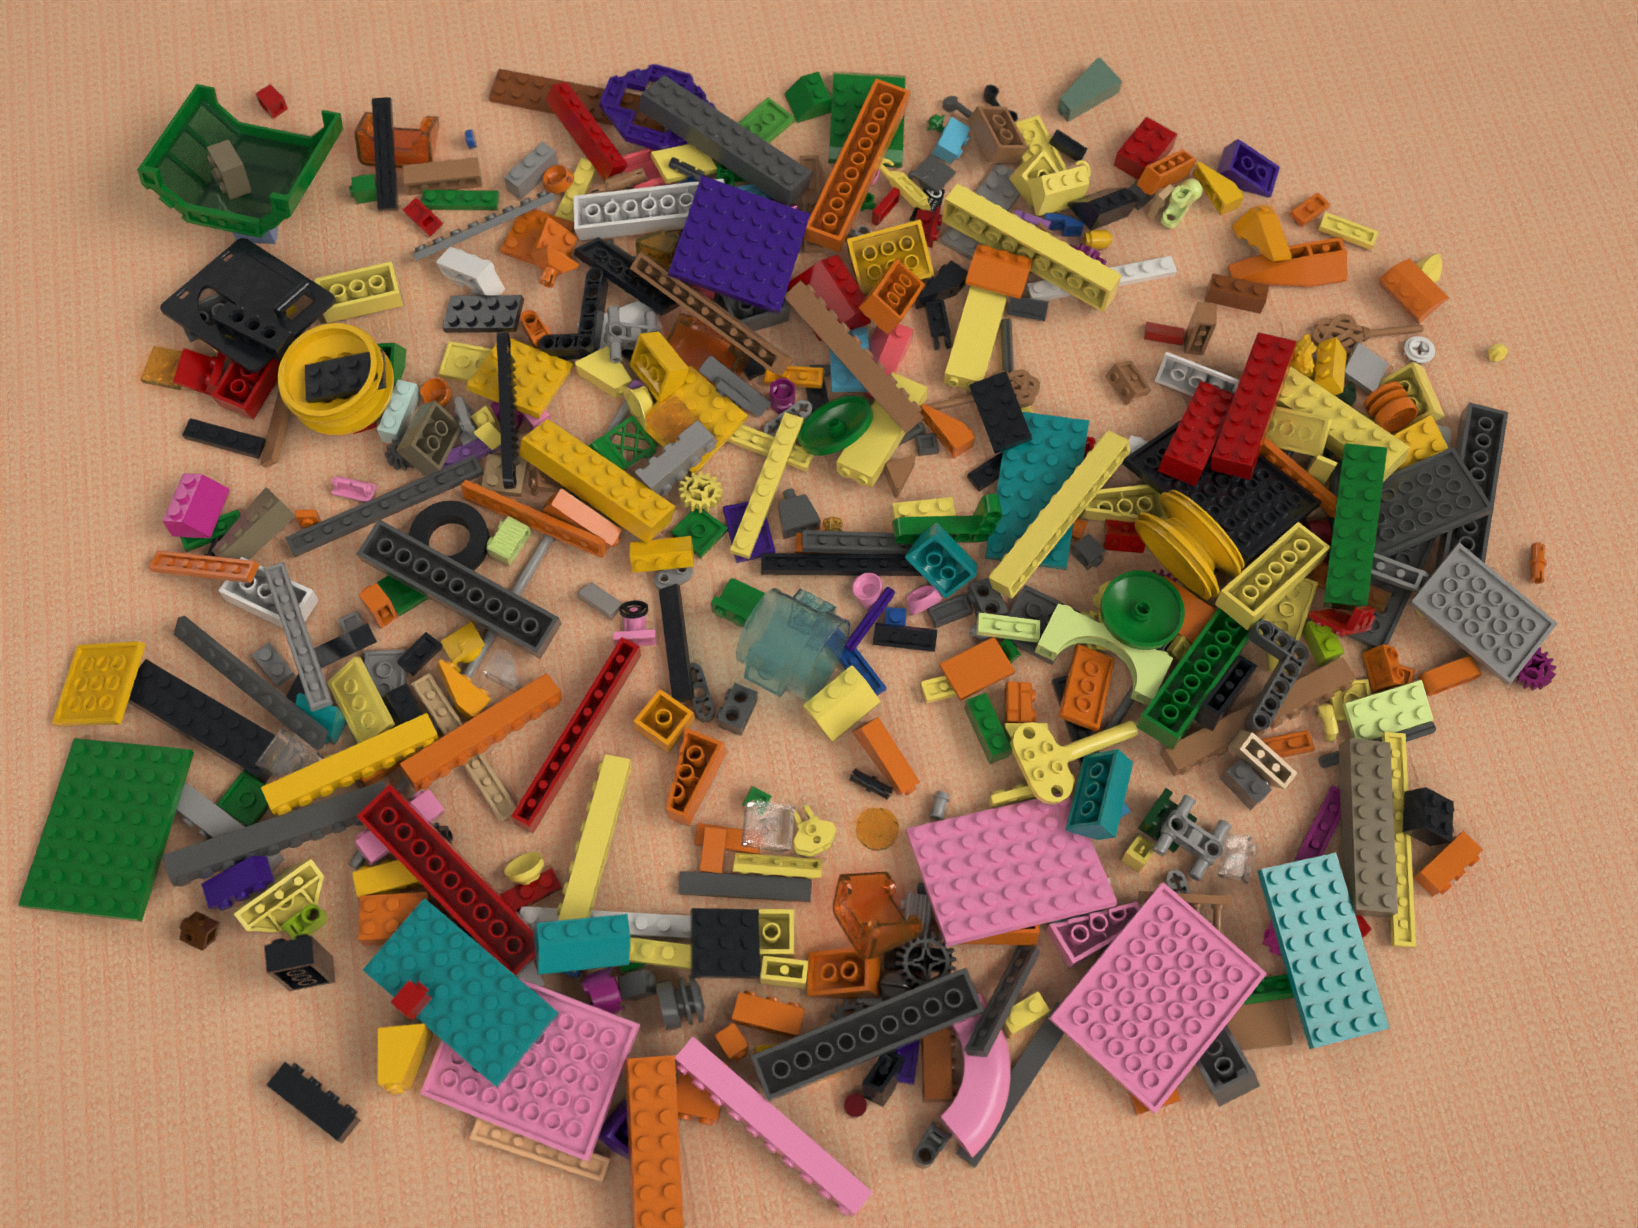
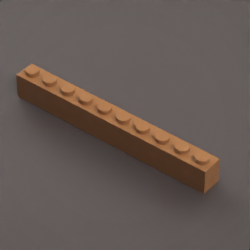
[630,252,792,375]
[785,281,924,433]
[1161,657,1357,776]

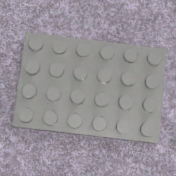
[1408,543,1558,685]

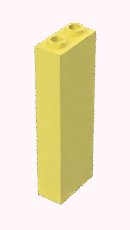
[943,286,1008,391]
[836,372,928,488]

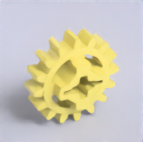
[679,471,723,513]

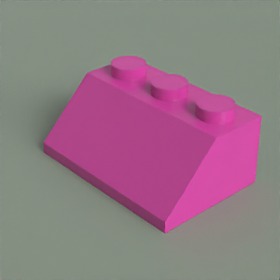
[163,473,230,538]

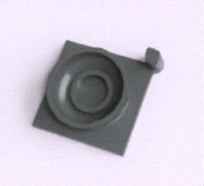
[908,154,956,193]

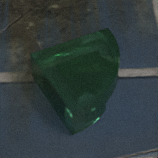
[1336,382,1356,407]

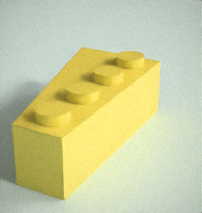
[1080,484,1168,522]

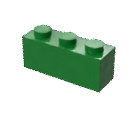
[964,693,1012,764]

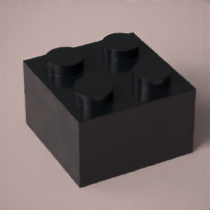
[1402,787,1454,846]

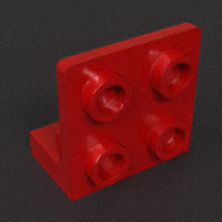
[173,348,226,396]

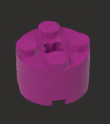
[582,967,625,1014]

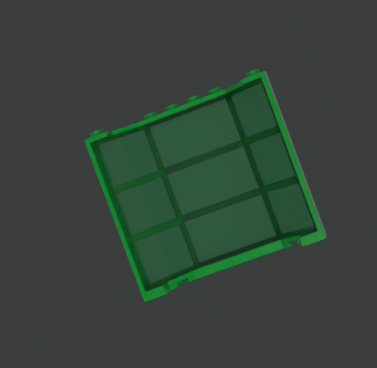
[137,84,343,238]

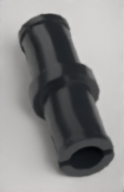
[849,768,893,800]

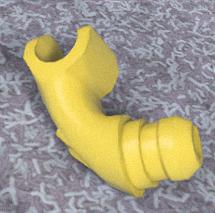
[1317,704,1339,742]

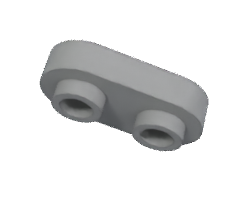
[654,567,693,590]

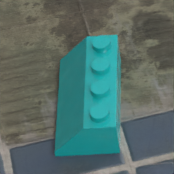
[1065,749,1134,840]
[533,914,630,975]

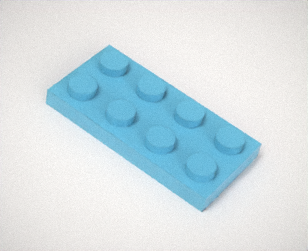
[830,328,869,392]

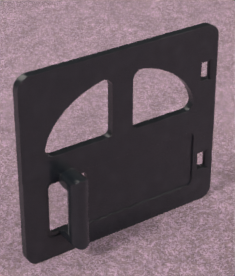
[160,238,335,373]

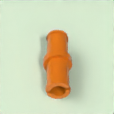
[1529,543,1547,584]

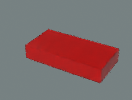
[872,187,900,226]

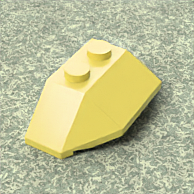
[234,858,324,932]

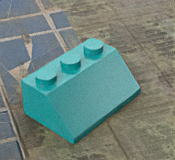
[905,522,977,599]

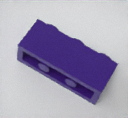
[201,856,274,911]

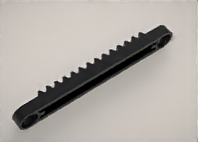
[497,332,520,489]

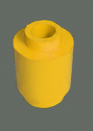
[1084,229,1112,249]

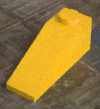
[1193,162,1244,215]

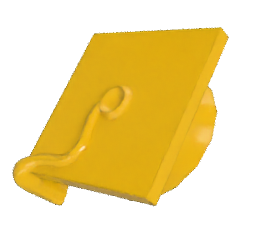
[441,622,486,673]

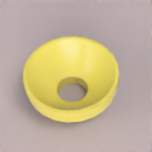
[504,852,544,885]

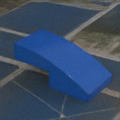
[1044,213,1084,237]

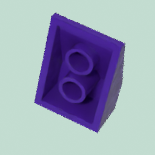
[1217,139,1280,198]

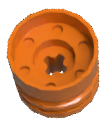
[1364,382,1418,434]

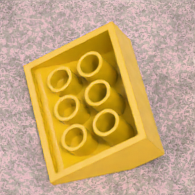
[845,220,935,295]

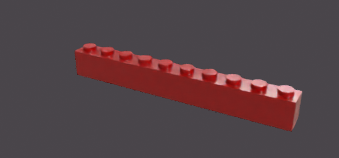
[511,637,641,834]

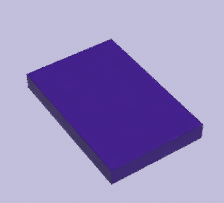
[723,501,776,563]

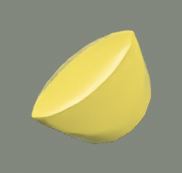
[1416,254,1442,283]

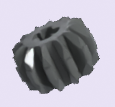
[385,436,414,472]

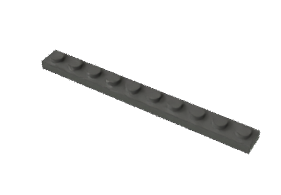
[285,455,484,557]
[173,616,328,750]

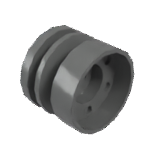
[656,975,705,1031]

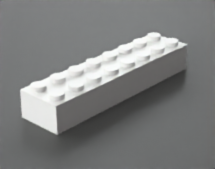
[574,179,725,241]

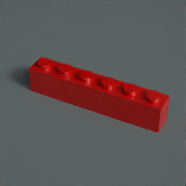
[545,82,628,182]

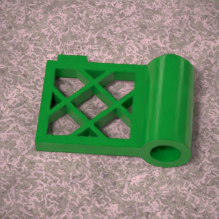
[588,415,657,471]

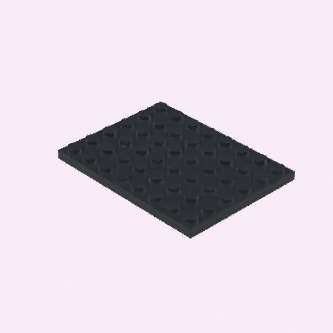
[1122,420,1322,563]

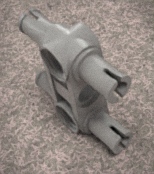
[603,306,663,363]
[1152,795,1232,881]

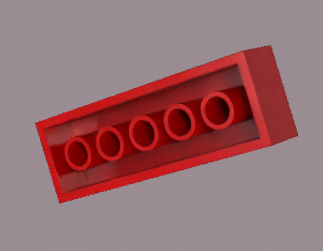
[1158,381,1235,487]

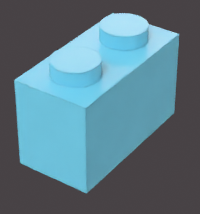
[931,117,970,165]

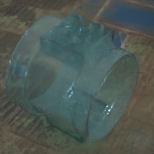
[736,588,850,702]

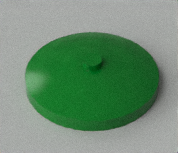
[798,396,873,456]
[1100,570,1185,650]

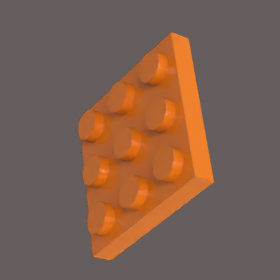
[500,209,575,266]

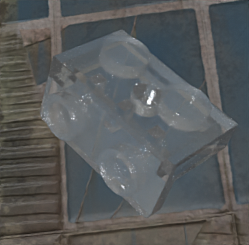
[1217,834,1257,883]

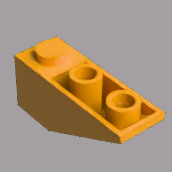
[437,659,491,720]

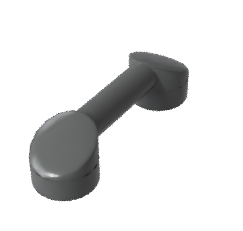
[942,96,973,130]

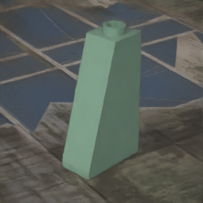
[1057,57,1122,122]

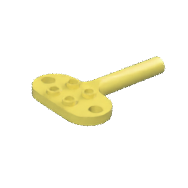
[1011,720,1138,805]

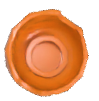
[420,377,452,408]

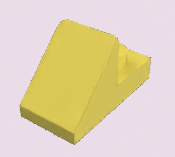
[471,405,501,450]

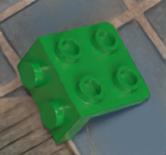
[711,578,766,630]

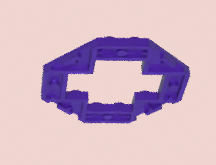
[600,64,716,151]

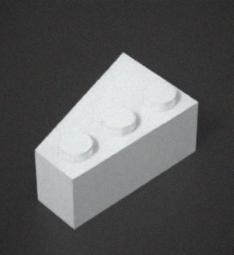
[436,246,505,295]

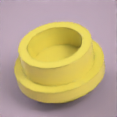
[1488,343,1508,361]

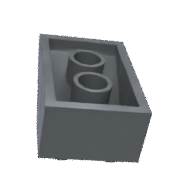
[1196,1025,1260,1107]

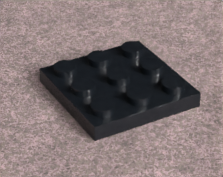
[690,908,760,979]

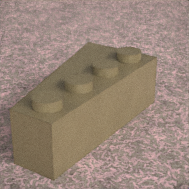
[211,487,296,560]

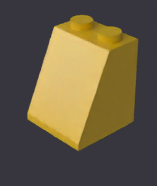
[378,1023,433,1095]

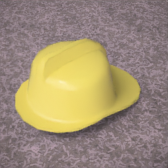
[623,386,654,430]

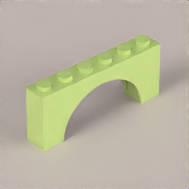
[1035,603,1173,706]

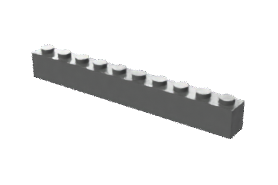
[162,781,386,887]

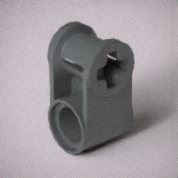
[913,1121,952,1169]

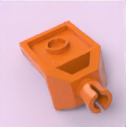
[531,217,579,288]

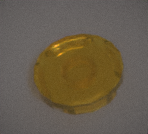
[856,807,899,851]

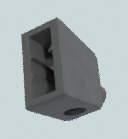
[779,488,821,539]

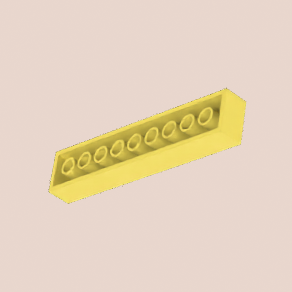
[942,183,1122,313]

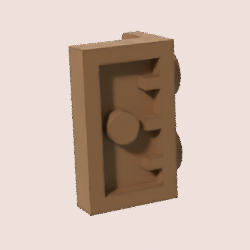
[1106,360,1152,405]
[527,461,561,496]

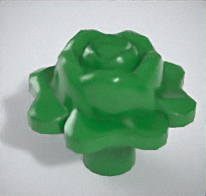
[927,114,945,133]

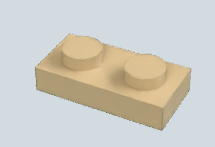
[1148,184,1175,220]

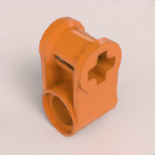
[520,310,551,348]

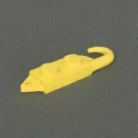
[879,158,931,211]

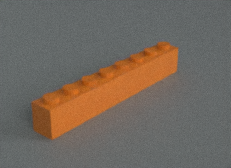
[400,673,562,792]

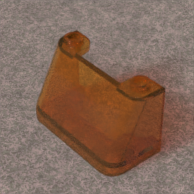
[354,112,439,169]
[666,313,752,388]
[833,871,923,960]

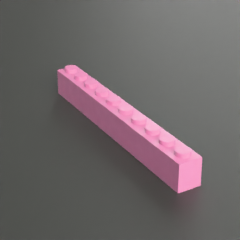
[675,1037,872,1216]

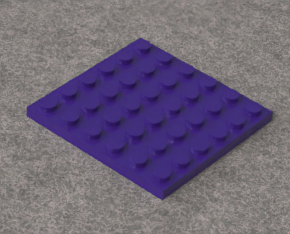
[668,175,810,314]

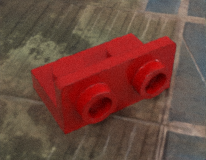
[915,206,943,248]
[1103,519,1145,553]

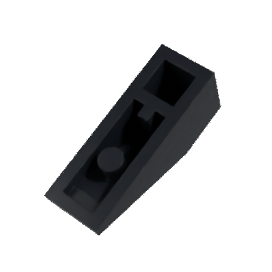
[314,623,377,668]

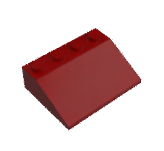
[787,254,871,341]

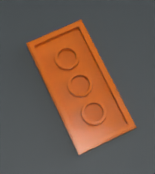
[1058,643,1115,732]

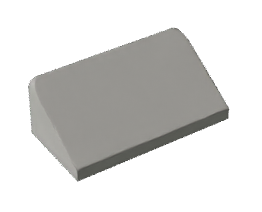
[578,582,623,620]

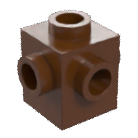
[179,911,219,951]

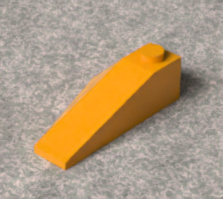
[1232,204,1292,261]

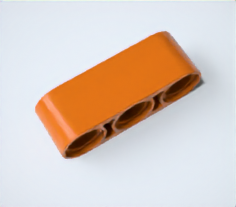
[1418,656,1482,696]

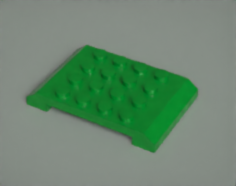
[829,72,906,167]

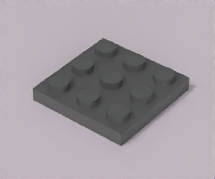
[999,585,1080,665]

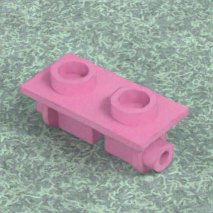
[331,476,377,502]

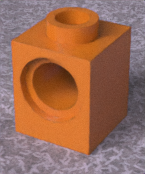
[714,1022,749,1062]

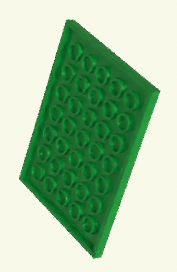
[18,738,194,922]

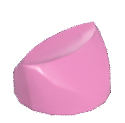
[852,573,883,610]
[906,585,943,616]

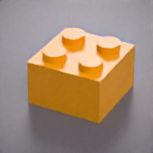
[633,689,695,753]

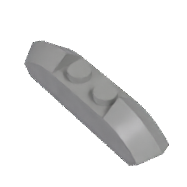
[1329,549,1430,592]

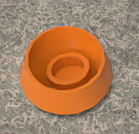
[543,165,574,194]

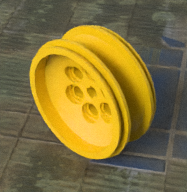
[278,323,394,436]
[1135,490,1244,600]

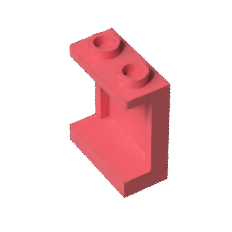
[623,148,672,189]

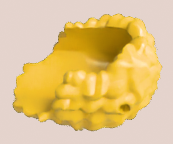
[1291,334,1317,381]

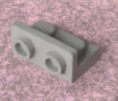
[454,396,478,445]

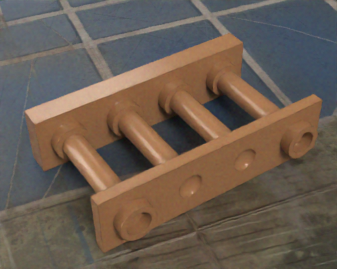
[1138,891,1232,933]

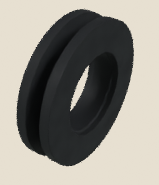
[409,501,490,571]

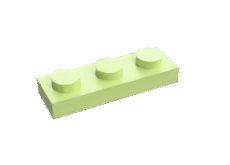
[976,613,1040,643]

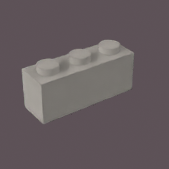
[504,142,558,200]

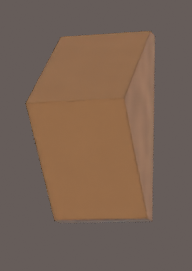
[884,455,916,498]

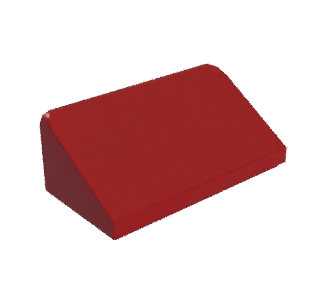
[1144,322,1185,346]

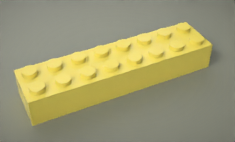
[1277,367,1410,482]

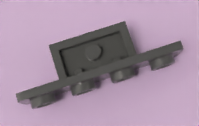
[698,355,771,417]

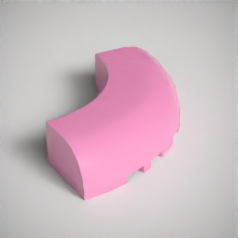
[941,994,1011,1158]

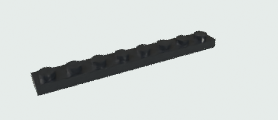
[761,553,923,576]

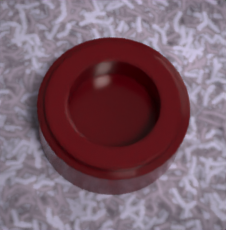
[844,1093,867,1118]

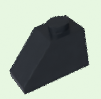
[862,1051,905,1108]

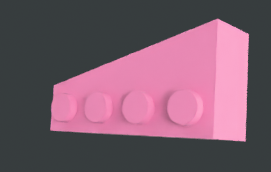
[1046,901,1140,969]

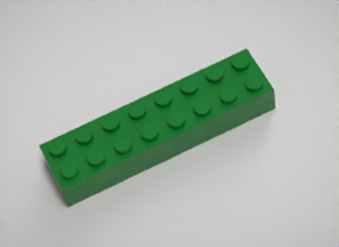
[1323,443,1387,611]
[1137,608,1262,750]

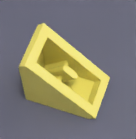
[1120,834,1155,873]

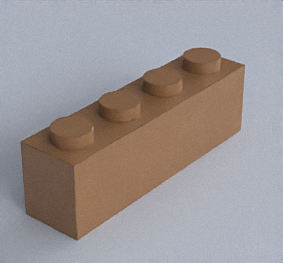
[403,157,482,195]

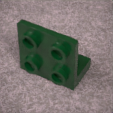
[1138,788,1197,853]

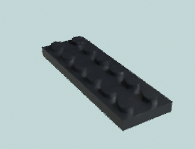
[573,237,681,316]

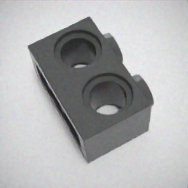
[966,578,1009,619]
[716,683,758,736]

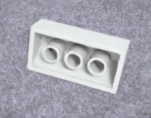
[1155,352,1240,396]

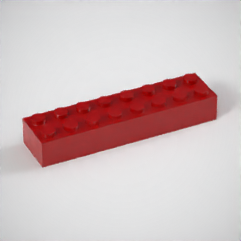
[1211,332,1297,480]

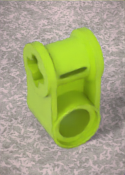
[281,904,327,939]

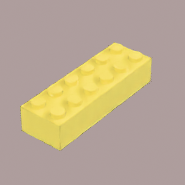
[1215,522,1330,630]

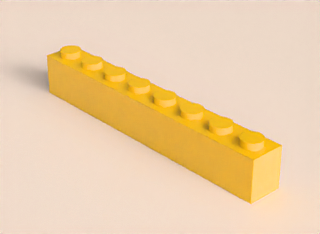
[261,713,439,817]

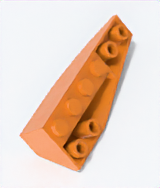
[1227,237,1347,287]

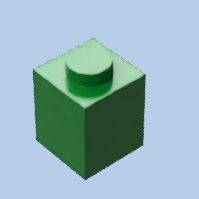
[349,174,377,204]

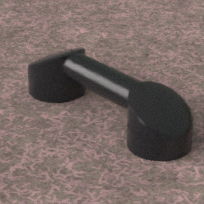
[983,85,1018,122]

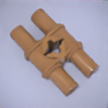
[590,167,648,194]

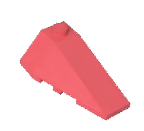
[864,324,914,400]

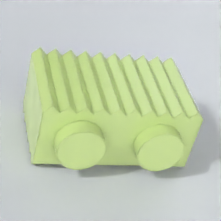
[486,516,532,566]

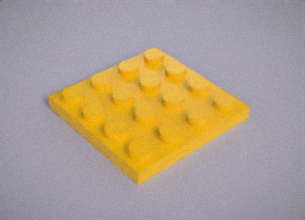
[466,338,573,419]
[639,365,749,475]
[52,641,146,726]

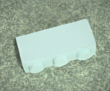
[377,379,421,444]

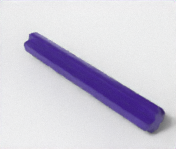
[844,587,895,652]

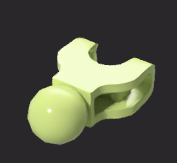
[1160,178,1203,229]

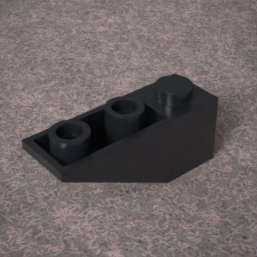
[915,260,968,309]

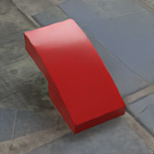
[403,197,444,237]

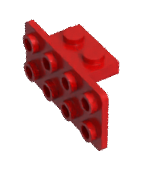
[1308,605,1376,636]

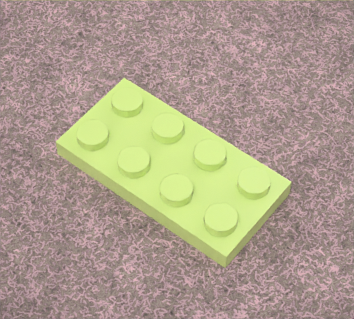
[1342,680,1434,740]

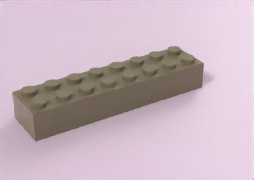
[1339,738,1398,918]

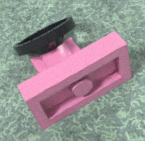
[613,600,657,646]

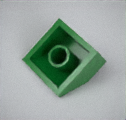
[784,71,832,123]

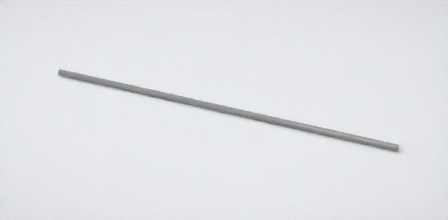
[349,399,630,870]

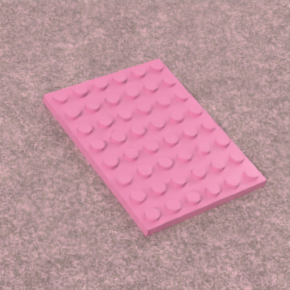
[906,793,1117,947]
[1048,882,1267,1114]
[420,978,640,1161]

